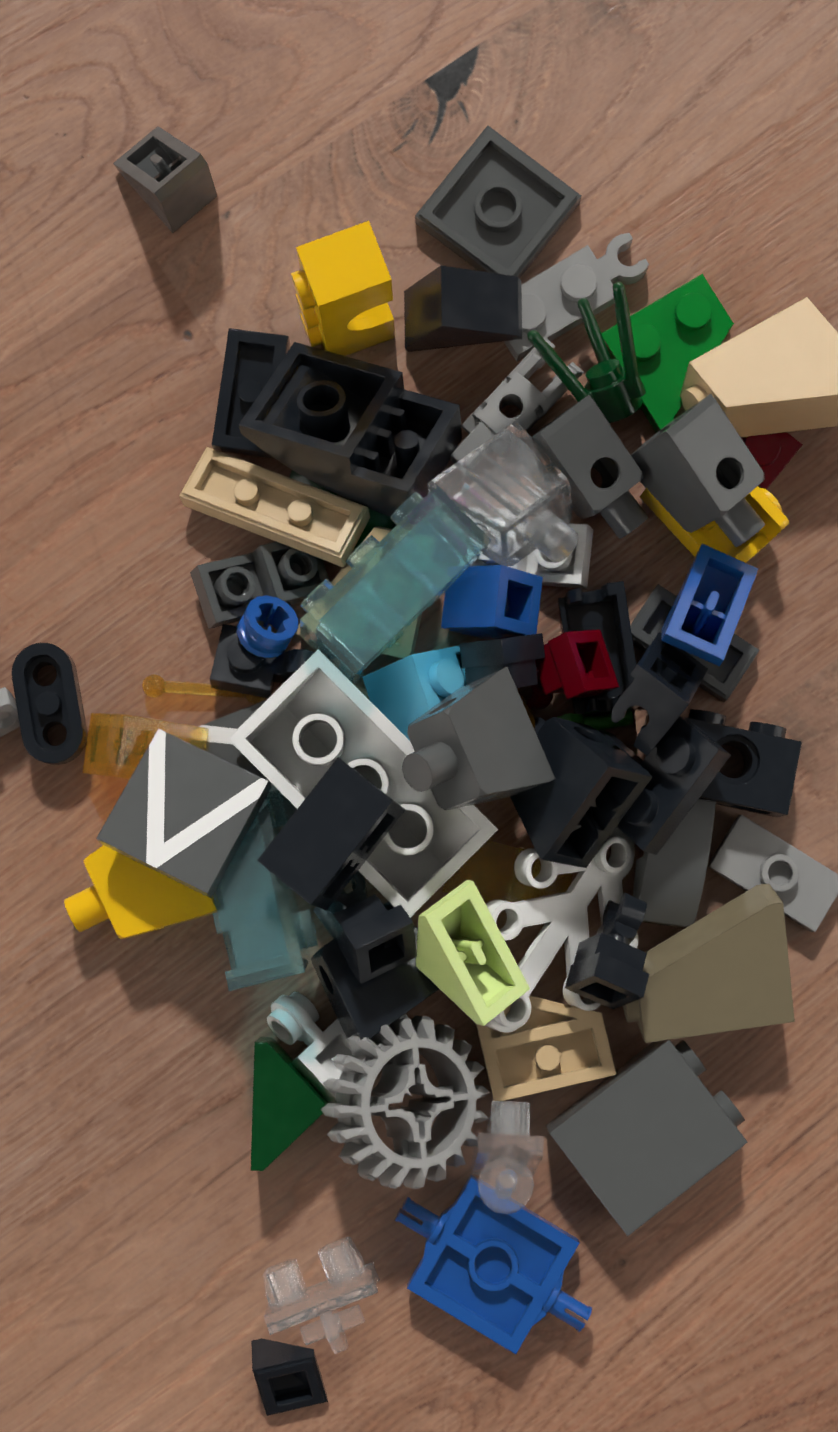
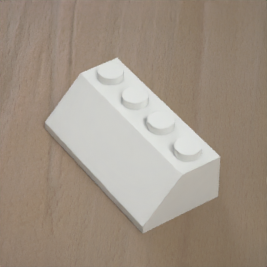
[228,649,498,918]

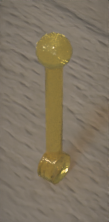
[142,674,268,705]

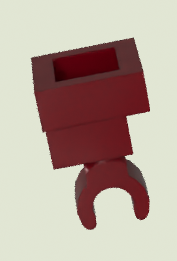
[526,629,619,710]

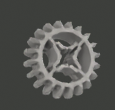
[320,1015,490,1189]

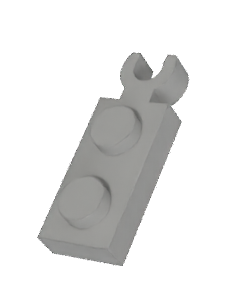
[504,233,649,362]

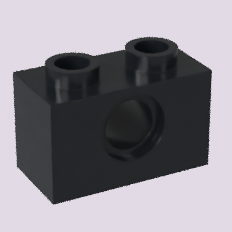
[685,709,802,817]

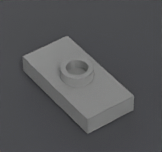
[707,814,838,932]

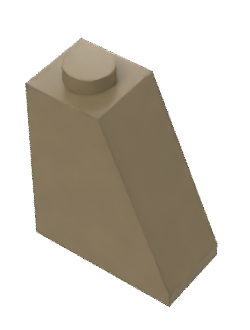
[623,883,795,1043]

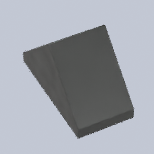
[113,126,217,233]

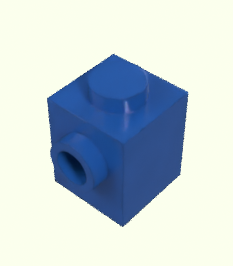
[441,565,543,639]

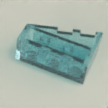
[300,486,491,685]
[213,790,318,991]

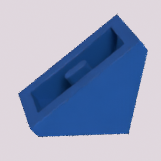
[661,544,758,667]

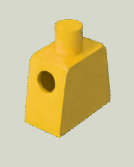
[64,845,223,939]

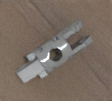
[451,336,584,476]

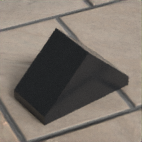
[404,265,522,352]

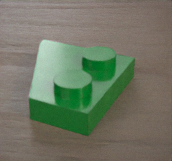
[602,274,734,433]

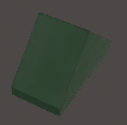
[251,1037,328,1171]

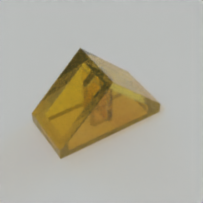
[82,713,209,780]

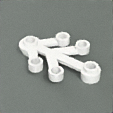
[485,826,639,1033]

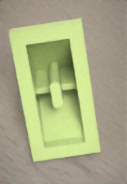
[416,880,530,1026]

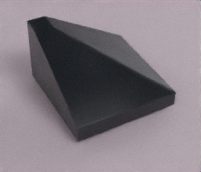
[251,1338,328,1416]

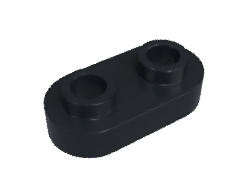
[12,643,87,765]

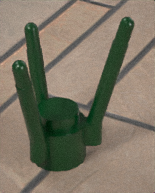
[527,282,646,423]

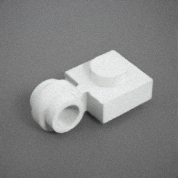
[267,992,352,1103]

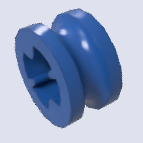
[237,595,298,658]

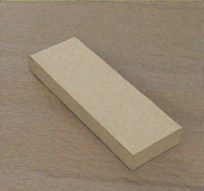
[179,447,370,568]

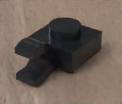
[210,624,315,698]

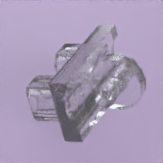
[471,1101,544,1214]
[263,1236,380,1354]

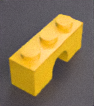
[290,221,395,356]

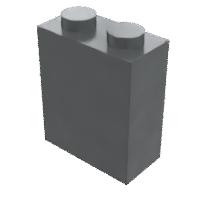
[546,1040,748,1237]

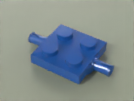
[395,1174,592,1354]

